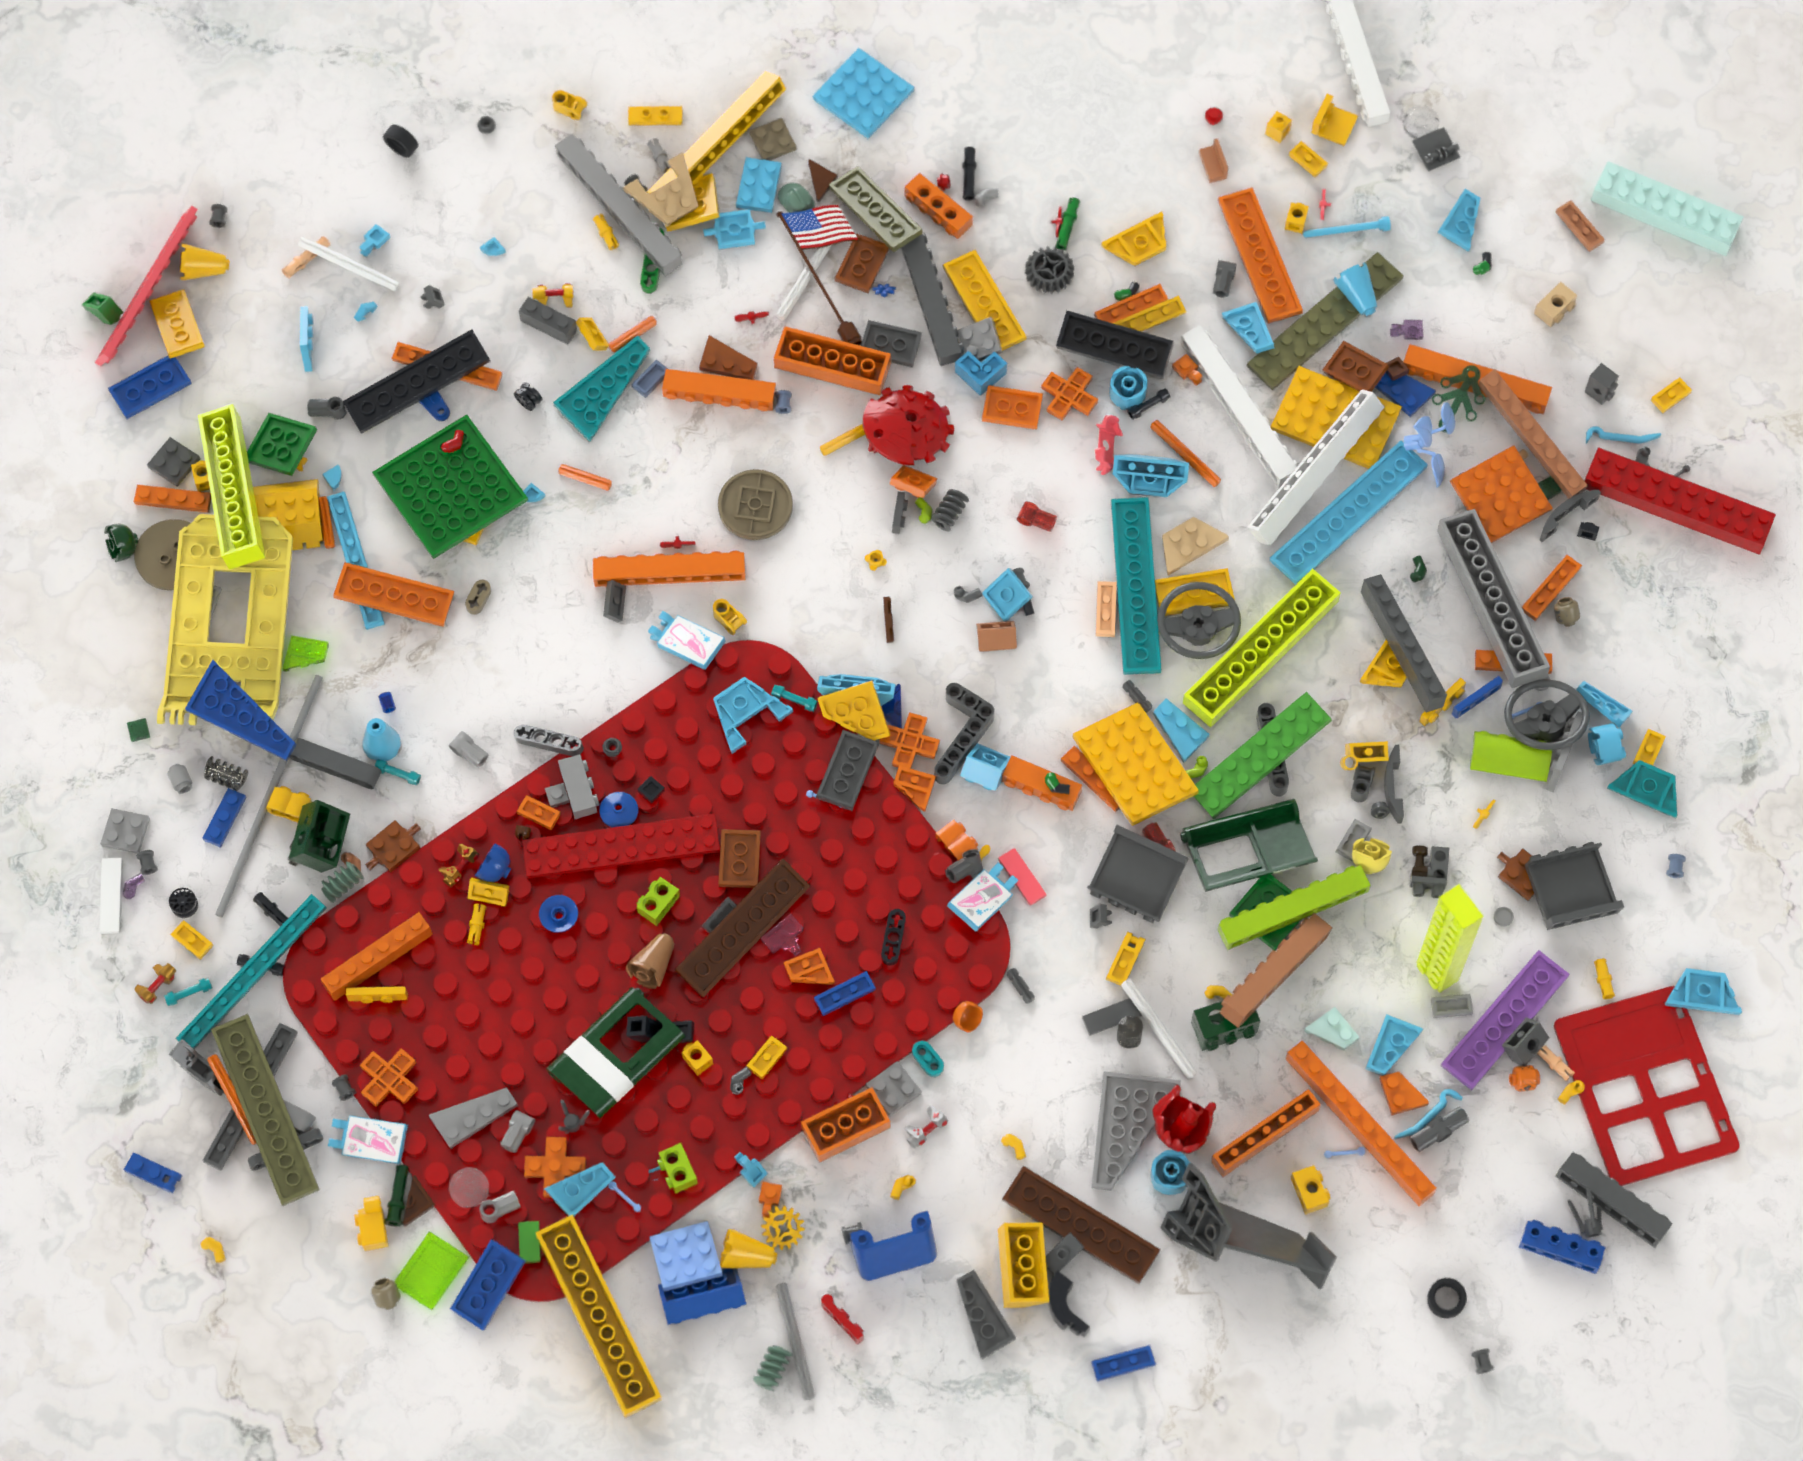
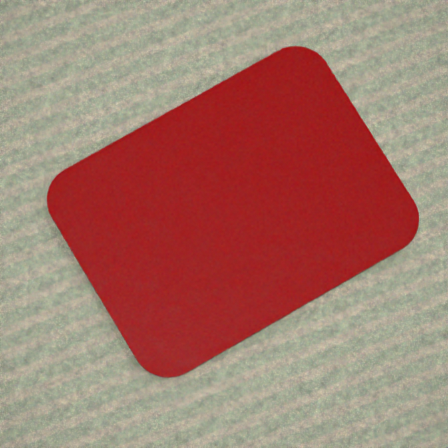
[283,640,1011,1302]

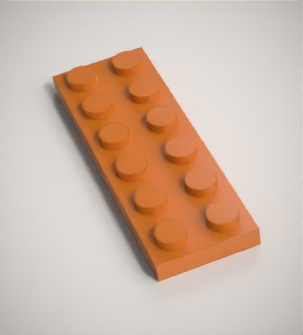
[333,562,454,627]

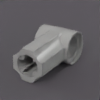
[449,731,489,768]
[500,1110,535,1153]
[480,1191,521,1223]

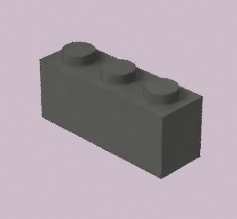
[519,297,577,345]

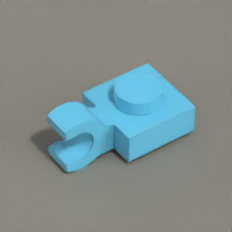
[359,224,390,257]
[734,1152,768,1187]

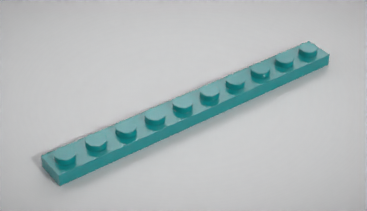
[175,894,327,1049]

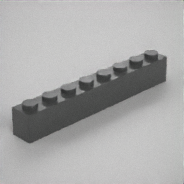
[901,233,964,366]
[1360,574,1447,712]

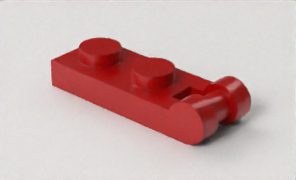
[821,1294,864,1344]

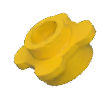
[865,550,887,571]

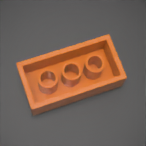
[801,1087,891,1163]

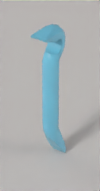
[1586,426,1661,444]
[1394,1089,1463,1139]

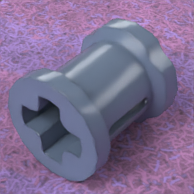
[775,390,792,414]
[1666,854,1686,878]

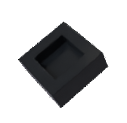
[1577,522,1599,541]
[637,776,665,804]

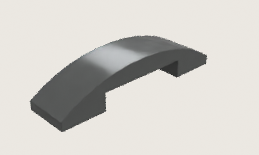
[1540,490,1601,542]
[1384,745,1404,824]

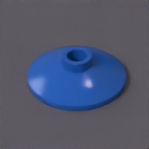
[599,792,638,828]
[539,895,578,933]

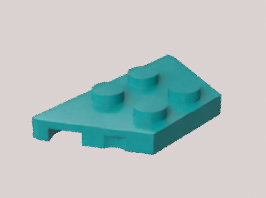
[1607,760,1678,819]

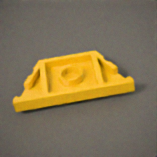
[1101,211,1166,266]
[1360,640,1407,688]

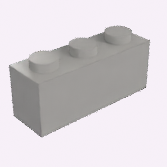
[558,754,599,819]

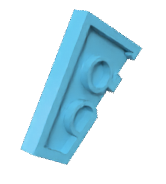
[300,306,313,372]
[1577,681,1633,728]
[1366,1014,1424,1076]
[544,1162,616,1217]

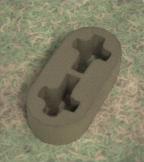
[465,579,491,615]

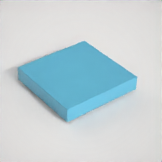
[982,568,1033,621]

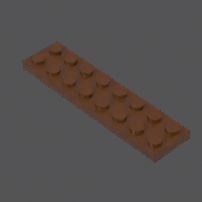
[674,859,810,997]
[1002,1166,1161,1284]

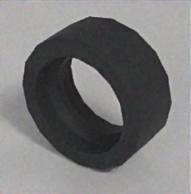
[383,124,418,158]
[1427,1278,1467,1319]

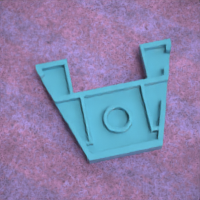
[713,677,793,754]

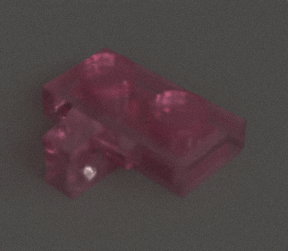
[761,914,804,956]

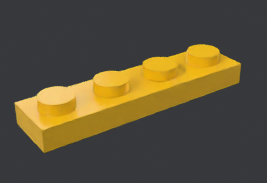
[1113,295,1186,332]

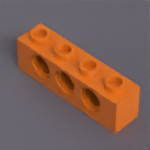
[905,173,973,239]

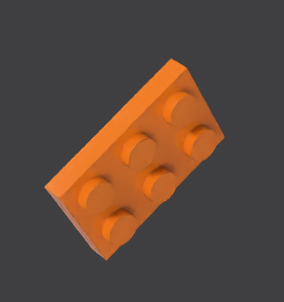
[982,385,1043,430]

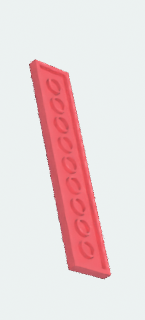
[95,205,198,366]

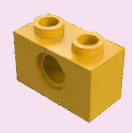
[1290,1165,1331,1215]

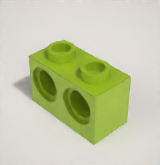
[637,877,680,926]
[657,1143,698,1193]

